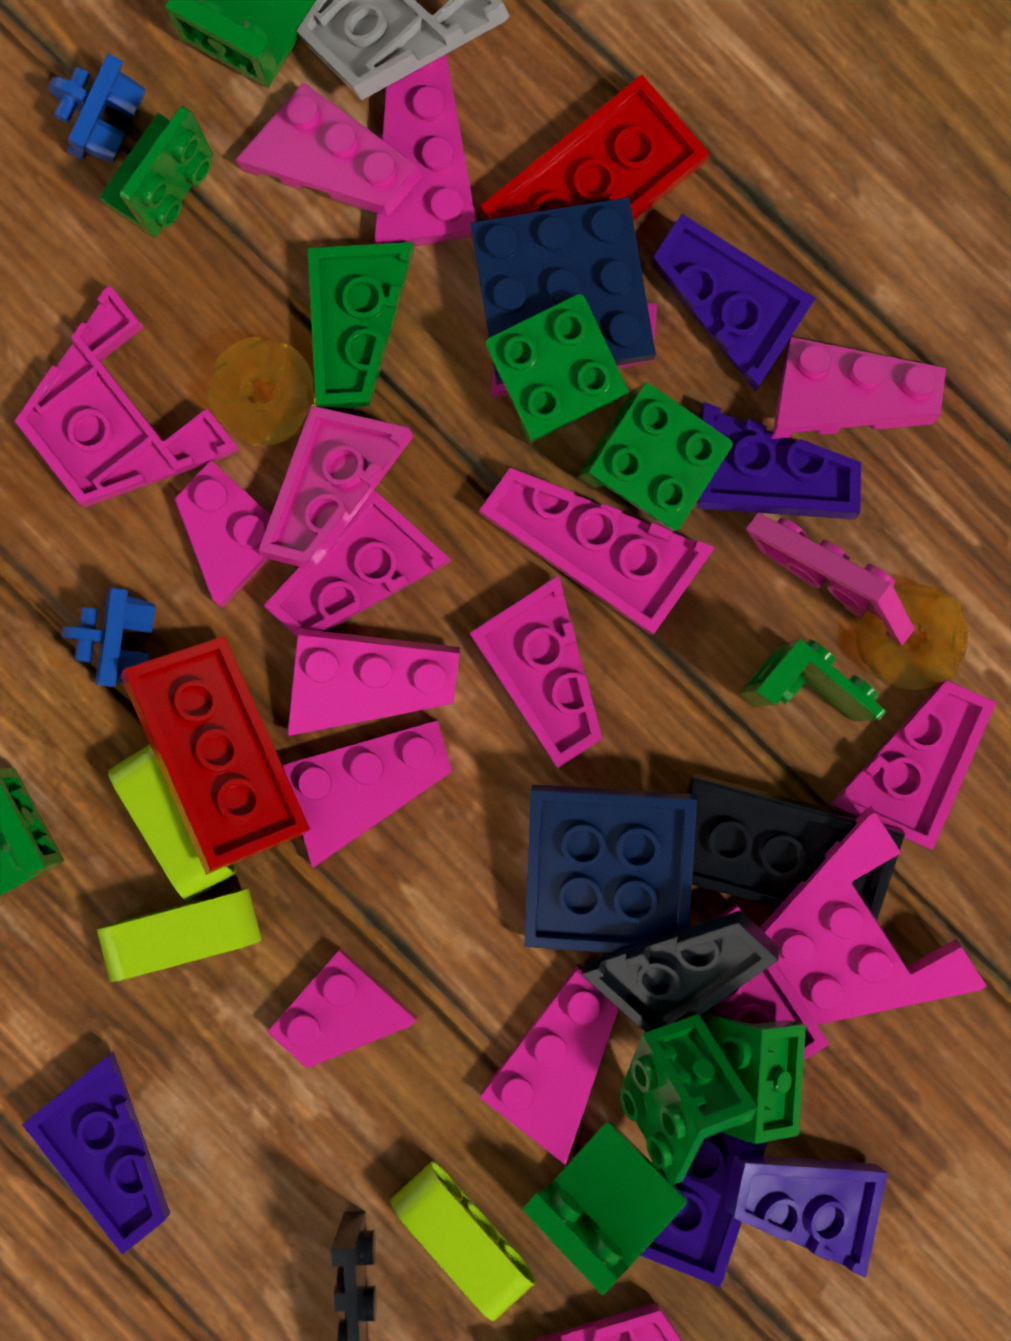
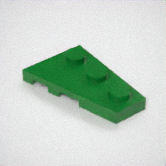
[308,242,414,409]

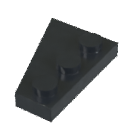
[582,911,780,1032]
[331,1211,377,1341]

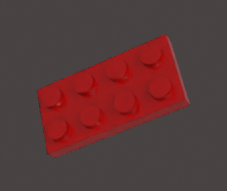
[480,74,710,222]
[121,636,311,875]

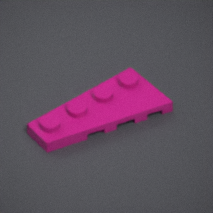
[374,54,476,247]
[479,467,715,636]

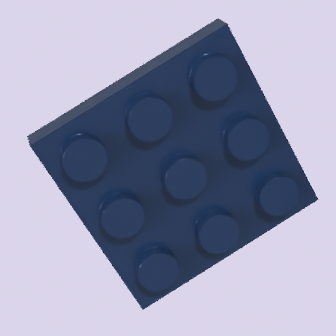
[470,197,656,385]
[524,784,697,953]

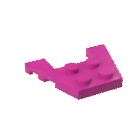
[15,285,240,507]
[760,806,987,1025]

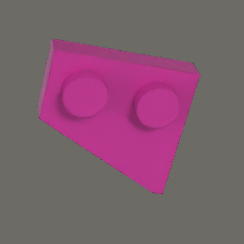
[175,460,271,608]
[267,948,417,1068]

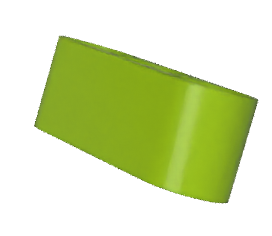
[108,744,236,902]
[97,888,262,982]
[390,1161,536,1321]

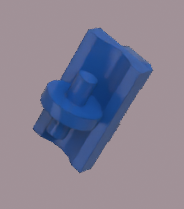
[48,53,146,163]
[61,588,155,687]

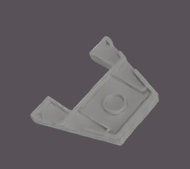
[297,0,510,100]

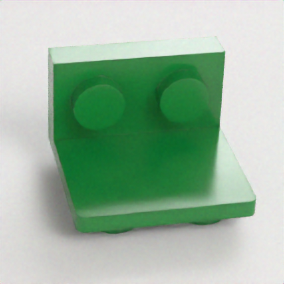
[165,0,316,89]
[99,106,214,239]
[485,294,629,444]
[576,382,733,531]
[738,639,886,721]
[0,768,65,897]
[700,1012,806,1144]
[620,1014,758,1185]
[522,1122,687,1296]

